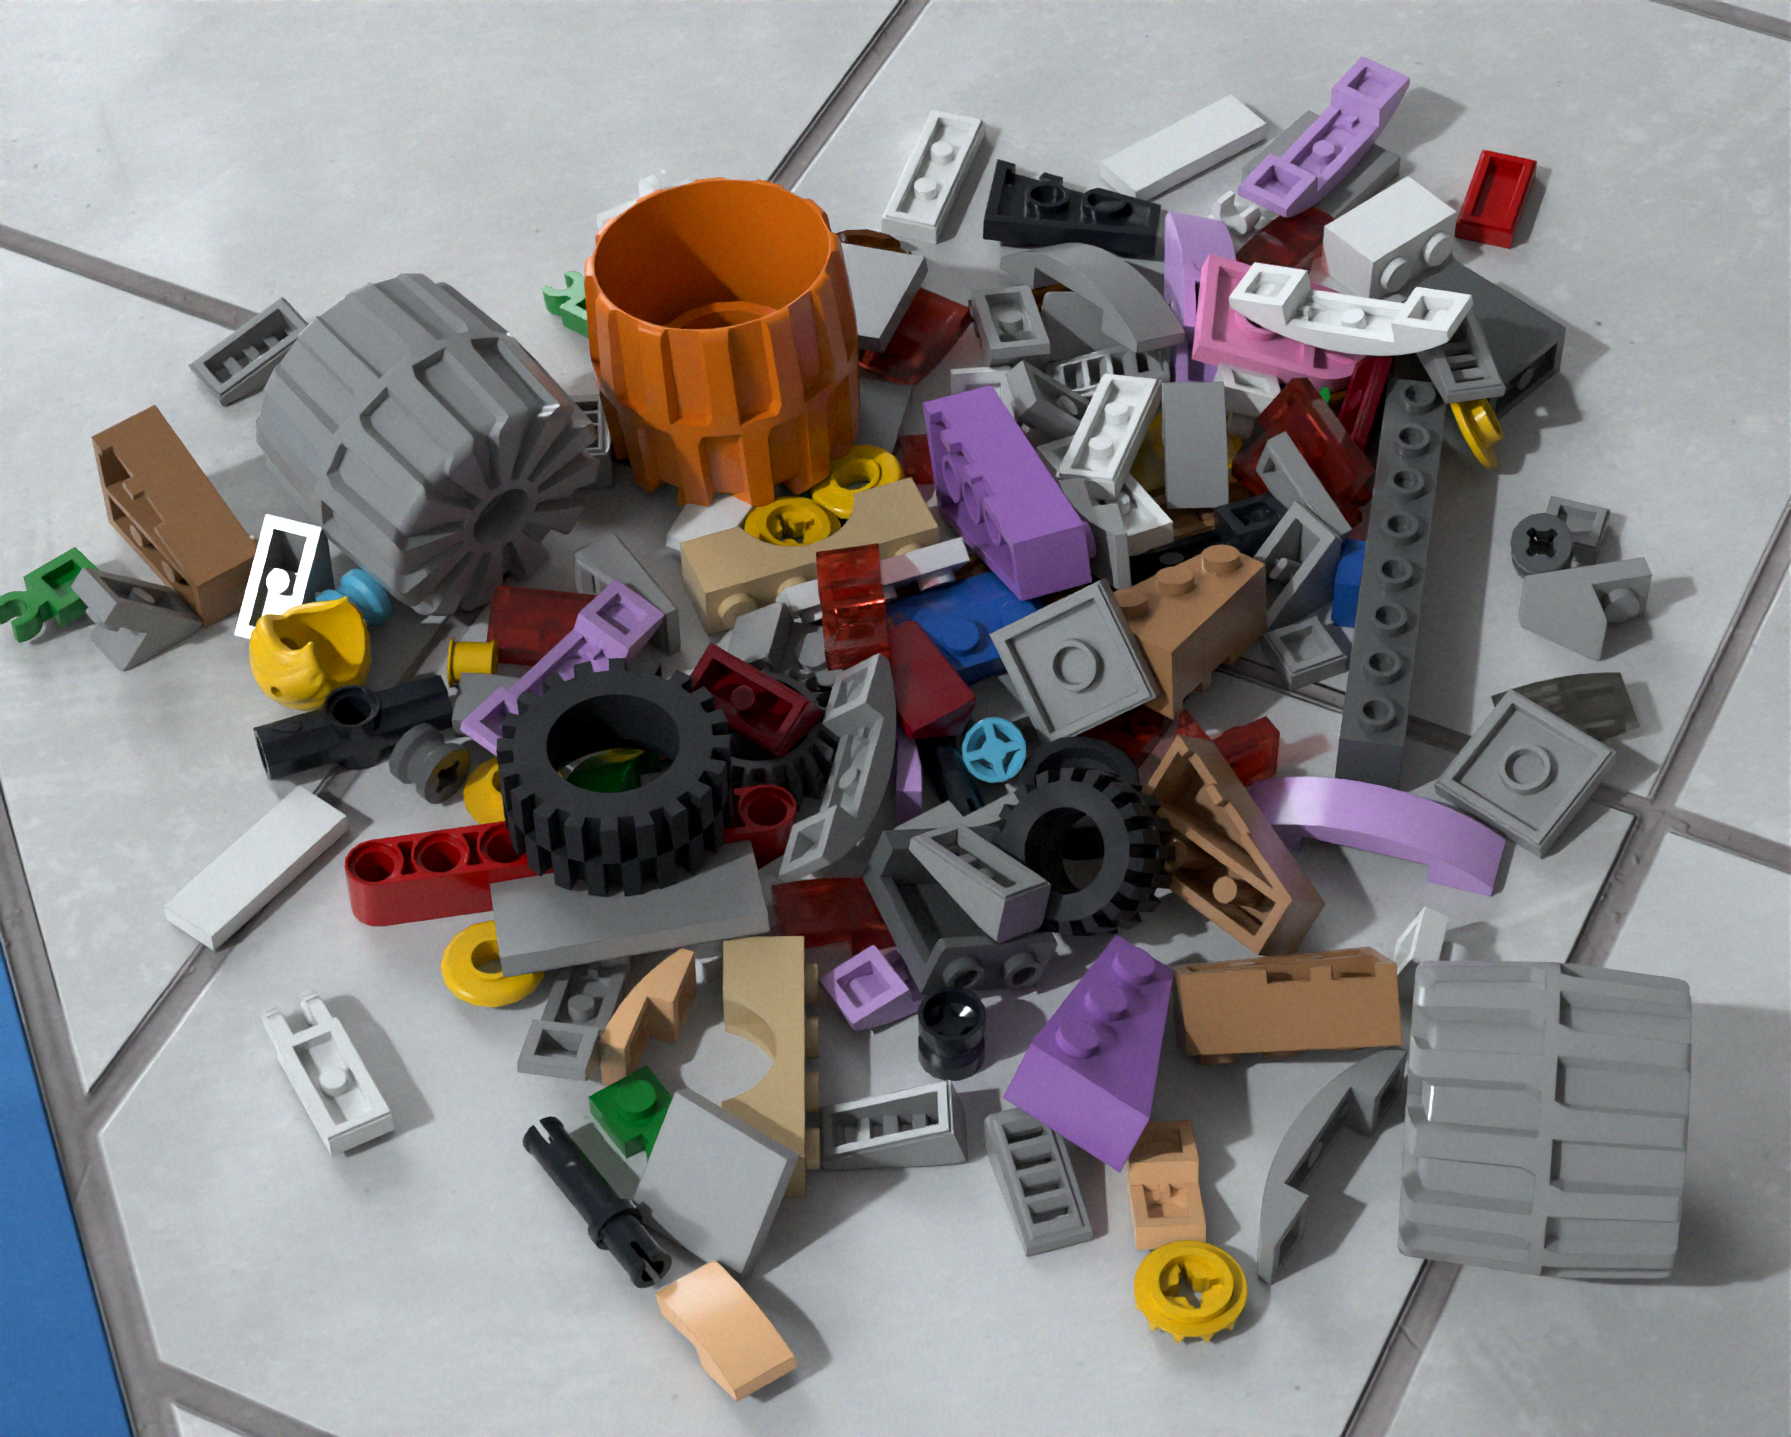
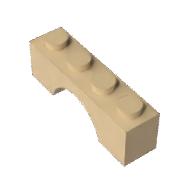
[680,477,939,636]
[721,936,820,1198]

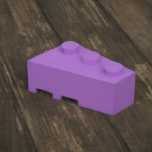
[1003,934,1174,1173]

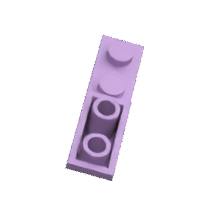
[1164,211,1236,382]

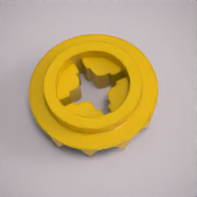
[744,496,841,546]
[1134,1240,1247,1344]

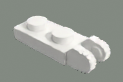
[260,988,395,1156]

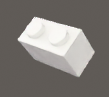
[1320,176,1457,299]

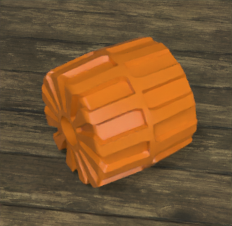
[584,177,860,508]

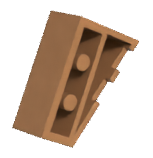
[91,405,259,629]
[1113,544,1267,720]
[1141,734,1326,956]
[1170,946,1403,1065]

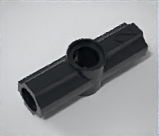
[253,674,453,781]

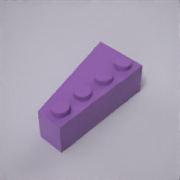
[922,385,1096,601]

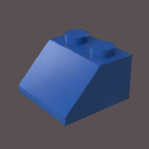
[887,570,1044,685]

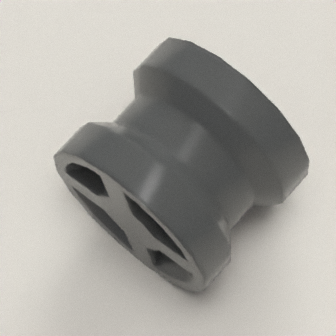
[1510,513,1573,579]
[389,723,471,804]

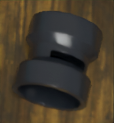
[918,986,986,1081]

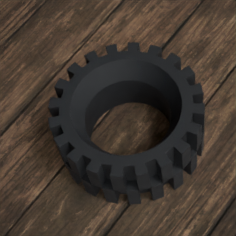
[496,658,734,897]

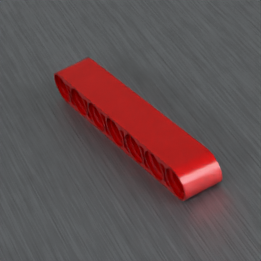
[344,785,797,926]

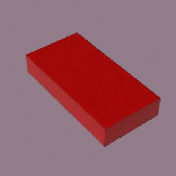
[1454,149,1537,249]

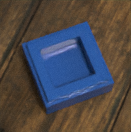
[1331,538,1366,628]

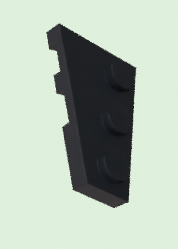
[983,159,1161,256]

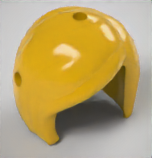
[249,596,372,712]

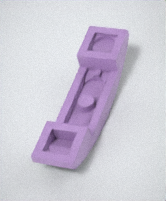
[1238,56,1410,218]
[460,579,665,756]
[1249,777,1506,897]

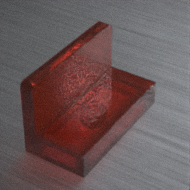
[1257,377,1375,510]

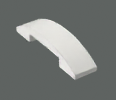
[1229,262,1473,356]

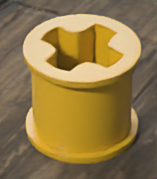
[447,638,498,688]

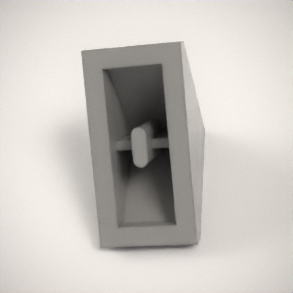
[1253,501,1342,634]

